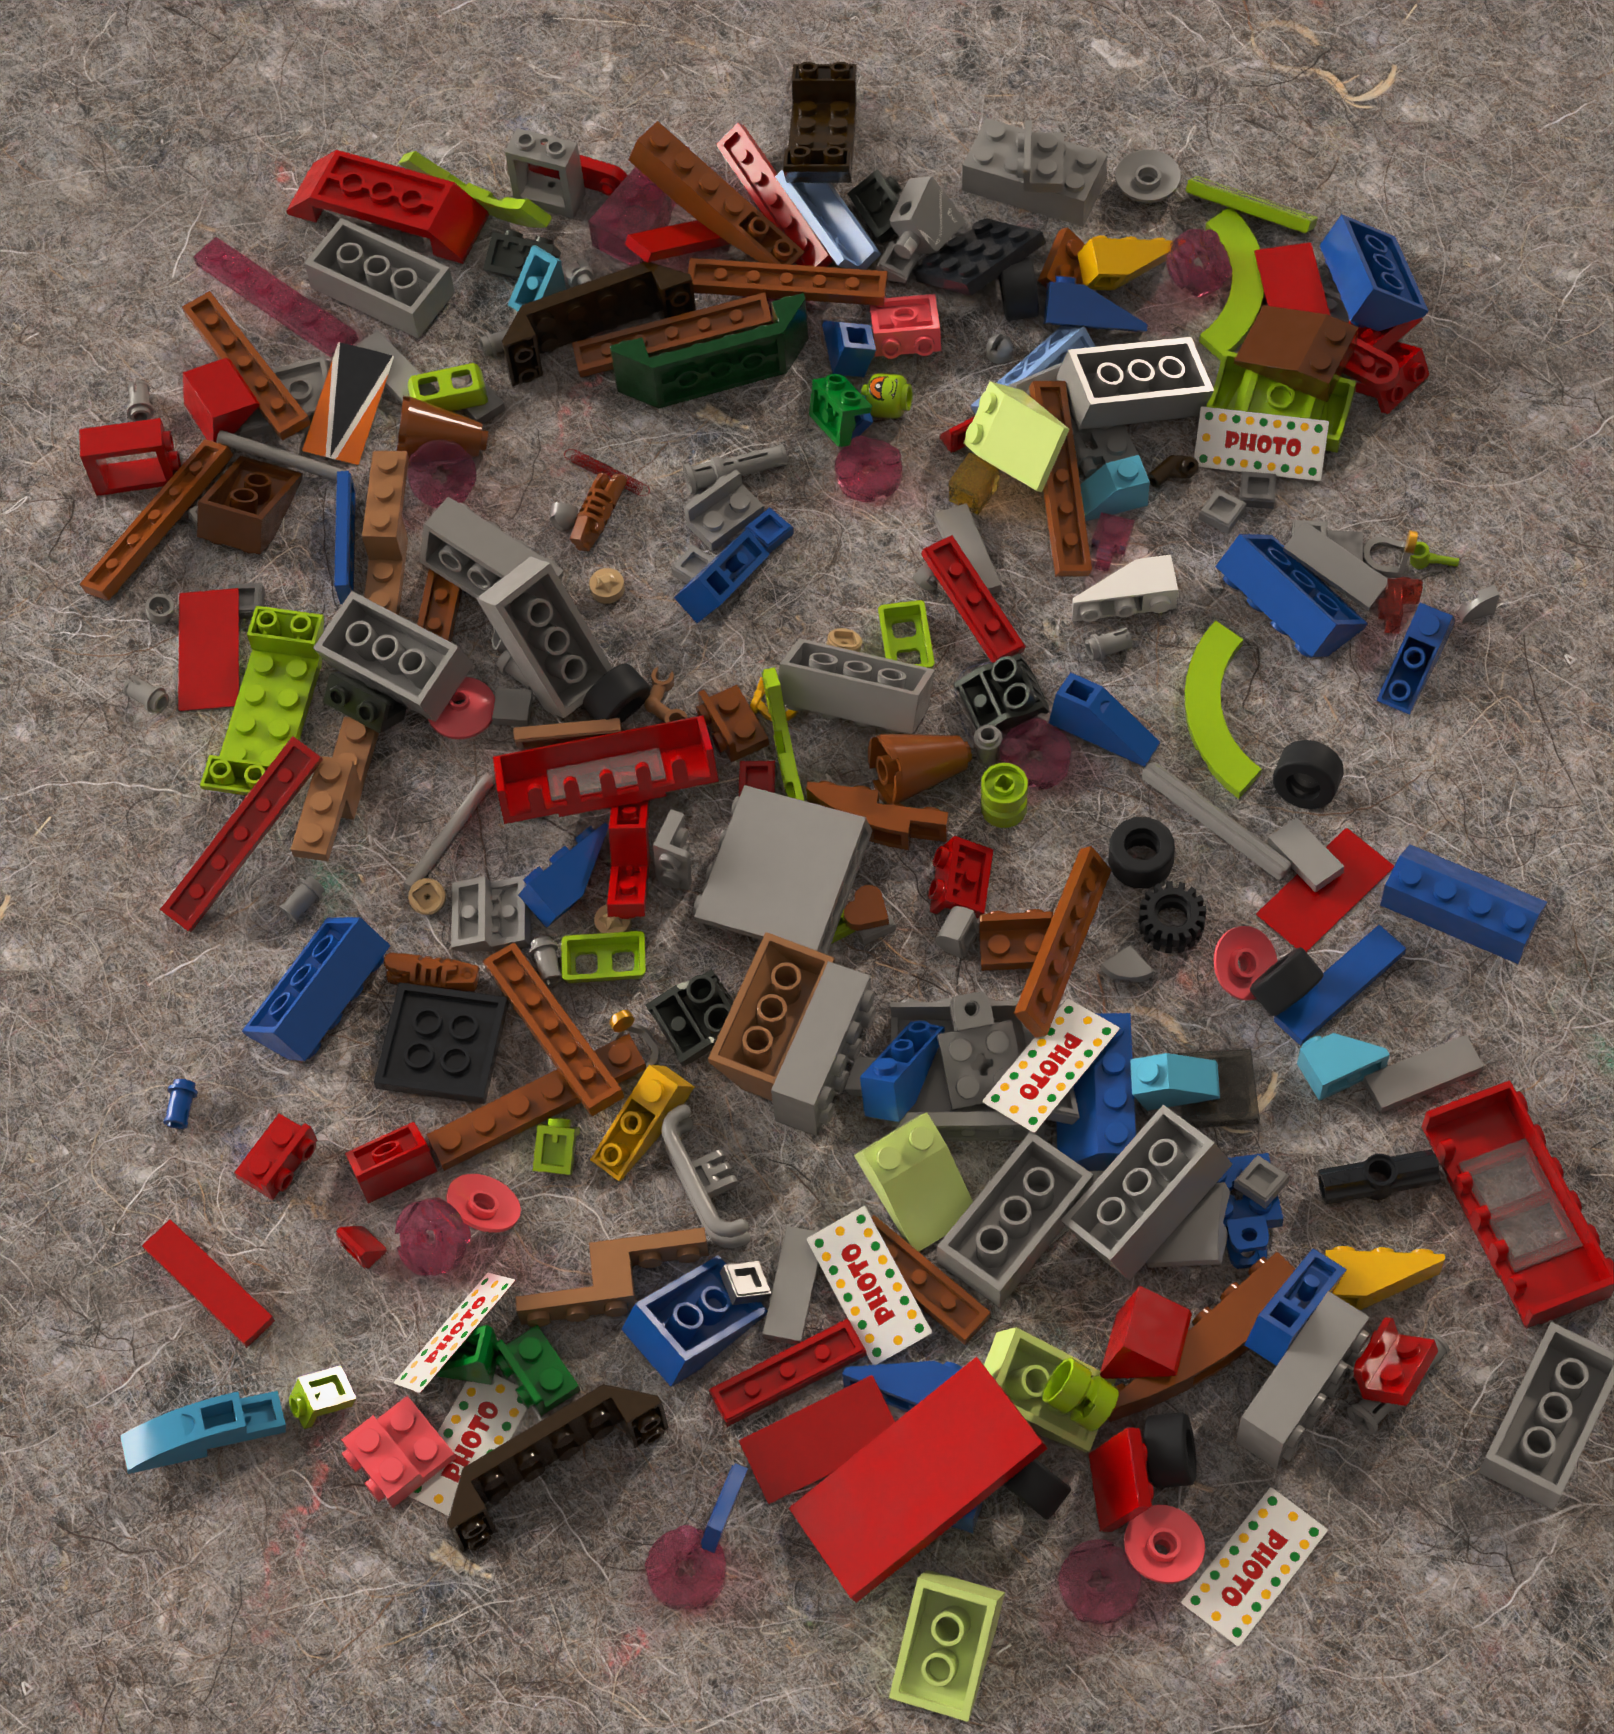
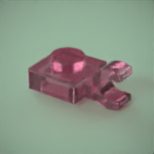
[1091,512,1135,572]

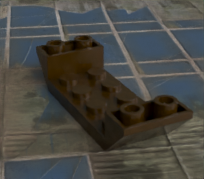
[783,62,857,183]
[502,262,696,387]
[447,1384,669,1553]

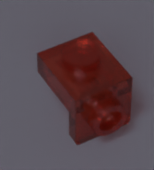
[1378,577,1423,634]

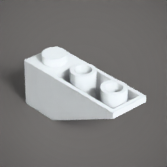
[1072,555,1178,622]

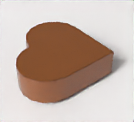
[844,885,889,931]

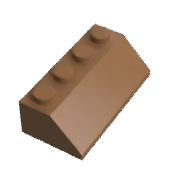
[708,932,835,1101]

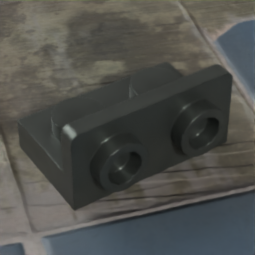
[847,169,902,243]
[483,229,561,279]
[323,671,407,734]

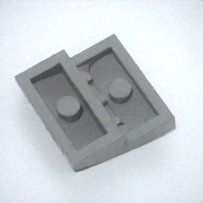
[451,875,531,951]
[1146,1182,1230,1268]

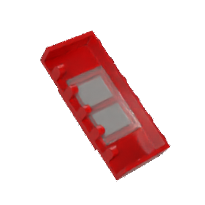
[493,715,719,824]
[1421,1080,1614,1329]

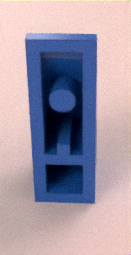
[1043,276,1148,332]
[674,529,770,623]
[1245,1248,1347,1366]
[842,1361,963,1412]

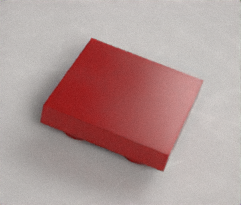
[1088,1427,1154,1532]

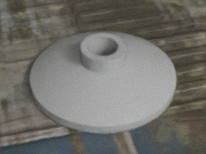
[1115,149,1181,203]

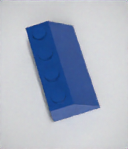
[1320,214,1428,331]
[1215,534,1368,658]
[1380,844,1547,964]
[242,917,391,1061]
[1056,1013,1136,1171]

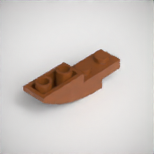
[806,781,949,850]

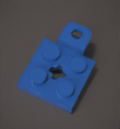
[1217,1153,1284,1269]

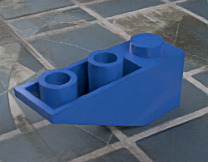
[1376,602,1456,715]
[1049,672,1160,767]
[518,822,609,928]
[860,1021,945,1122]

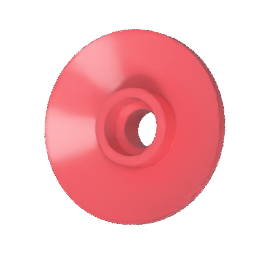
[428,677,495,739]
[1214,926,1278,1001]
[446,1174,521,1233]
[1124,1505,1205,1584]

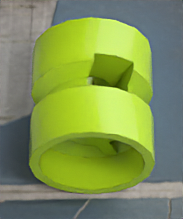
[981,763,1028,828]
[1042,1358,1119,1432]

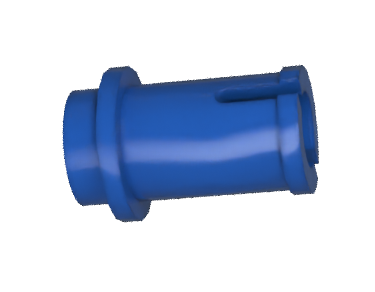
[163,1079,198,1129]

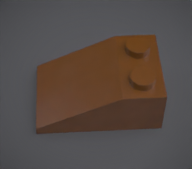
[1234,305,1359,402]
[197,455,303,555]

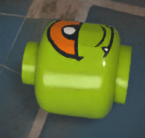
[861,373,913,419]

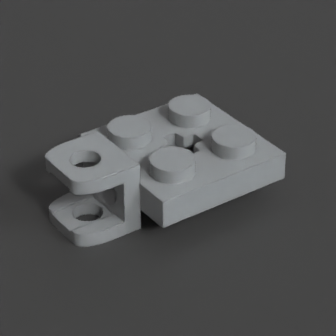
[936,991,1019,1109]

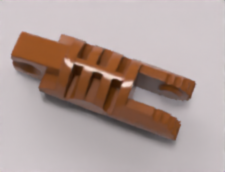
[570,473,627,551]
[383,952,480,991]

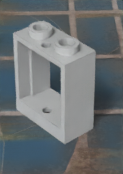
[505,128,586,218]

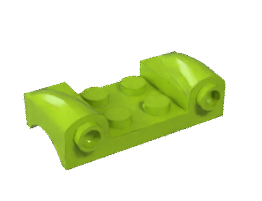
[1206,350,1356,453]

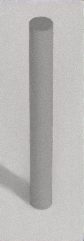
[217,430,346,482]
[403,774,495,891]

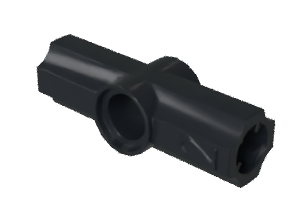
[1317,1149,1440,1205]

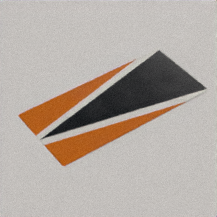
[302,342,394,465]

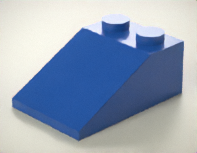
[621,1255,768,1387]

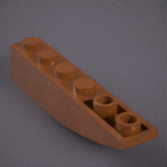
[628,121,804,265]
[1107,1251,1295,1422]

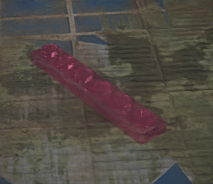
[193,237,358,359]

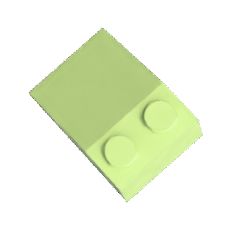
[963,381,1070,492]
[854,1112,973,1252]
[984,1327,1116,1452]
[889,1570,1005,1722]

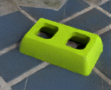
[408,363,488,411]
[878,600,935,669]
[561,931,646,983]

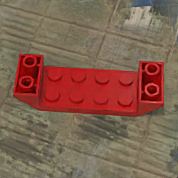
[286,150,489,264]

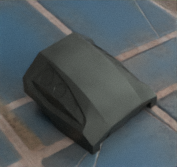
[953,653,1049,732]
[646,969,734,1066]

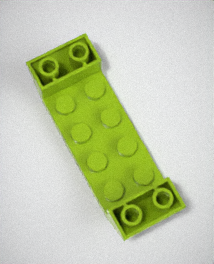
[200,606,324,796]

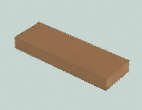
[513,718,623,749]

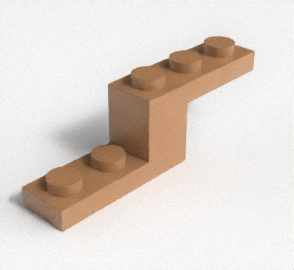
[362,451,409,615]
[291,717,379,861]
[515,1227,709,1327]

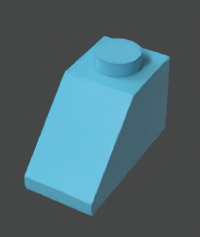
[508,245,566,311]
[1080,455,1150,522]
[1297,1033,1390,1101]
[1130,1053,1220,1111]

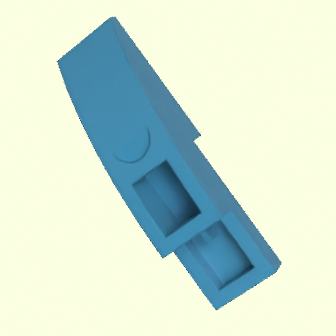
[120,1391,286,1474]

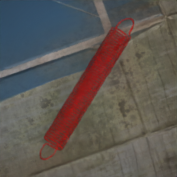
[564,449,650,496]

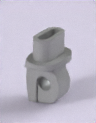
[565,258,595,288]

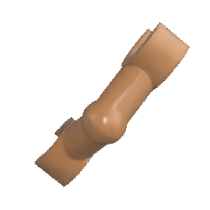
[644,667,687,723]

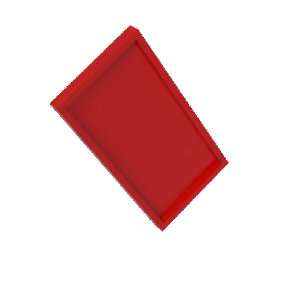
[789,1356,1048,1603]

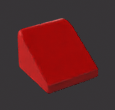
[939,416,975,453]
[336,1226,387,1269]

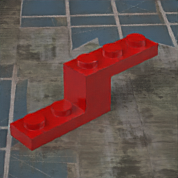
[607,774,650,919]

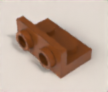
[1038,227,1085,289]
[695,685,769,763]
[979,909,1053,971]

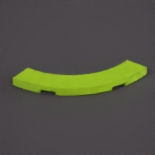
[398,151,552,228]
[1199,207,1264,361]
[1184,620,1262,799]
[762,667,804,801]

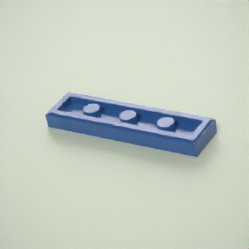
[334,471,356,604]
[1274,924,1406,1046]

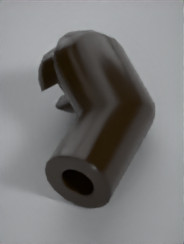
[1147,455,1199,488]

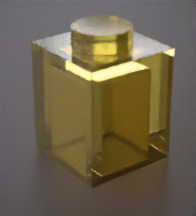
[949,452,999,515]

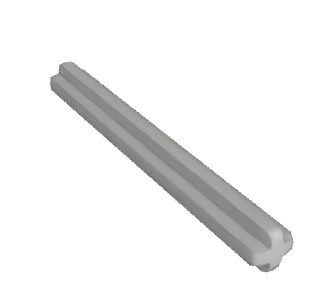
[1142,762,1291,880]

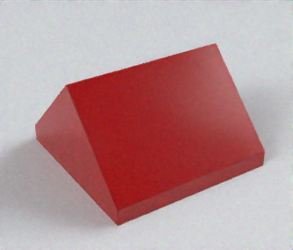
[183,358,261,443]
[345,1121,438,1204]
[1100,1286,1192,1379]

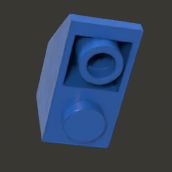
[822,321,876,377]

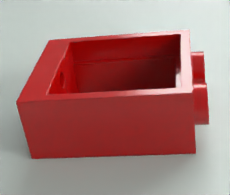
[79,418,181,496]

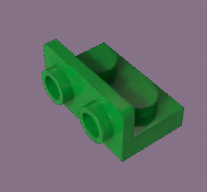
[809,374,872,447]
[494,1325,580,1417]

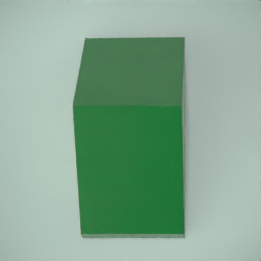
[436,1325,499,1385]

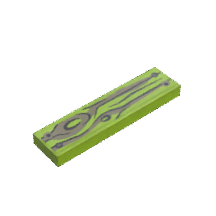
[1185,176,1318,234]

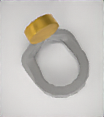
[1363,530,1418,578]
[609,1010,660,1077]

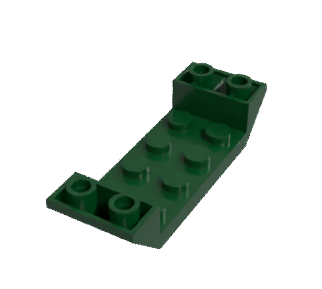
[610,293,809,409]

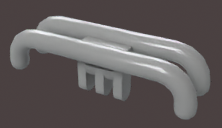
[661,1104,751,1249]

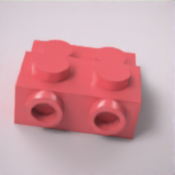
[869,294,941,359]
[341,1395,456,1508]

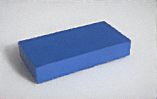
[700,1463,748,1553]

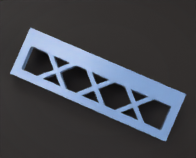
[775,170,881,270]
[971,326,1096,414]

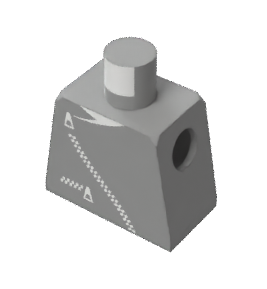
[890,176,965,259]

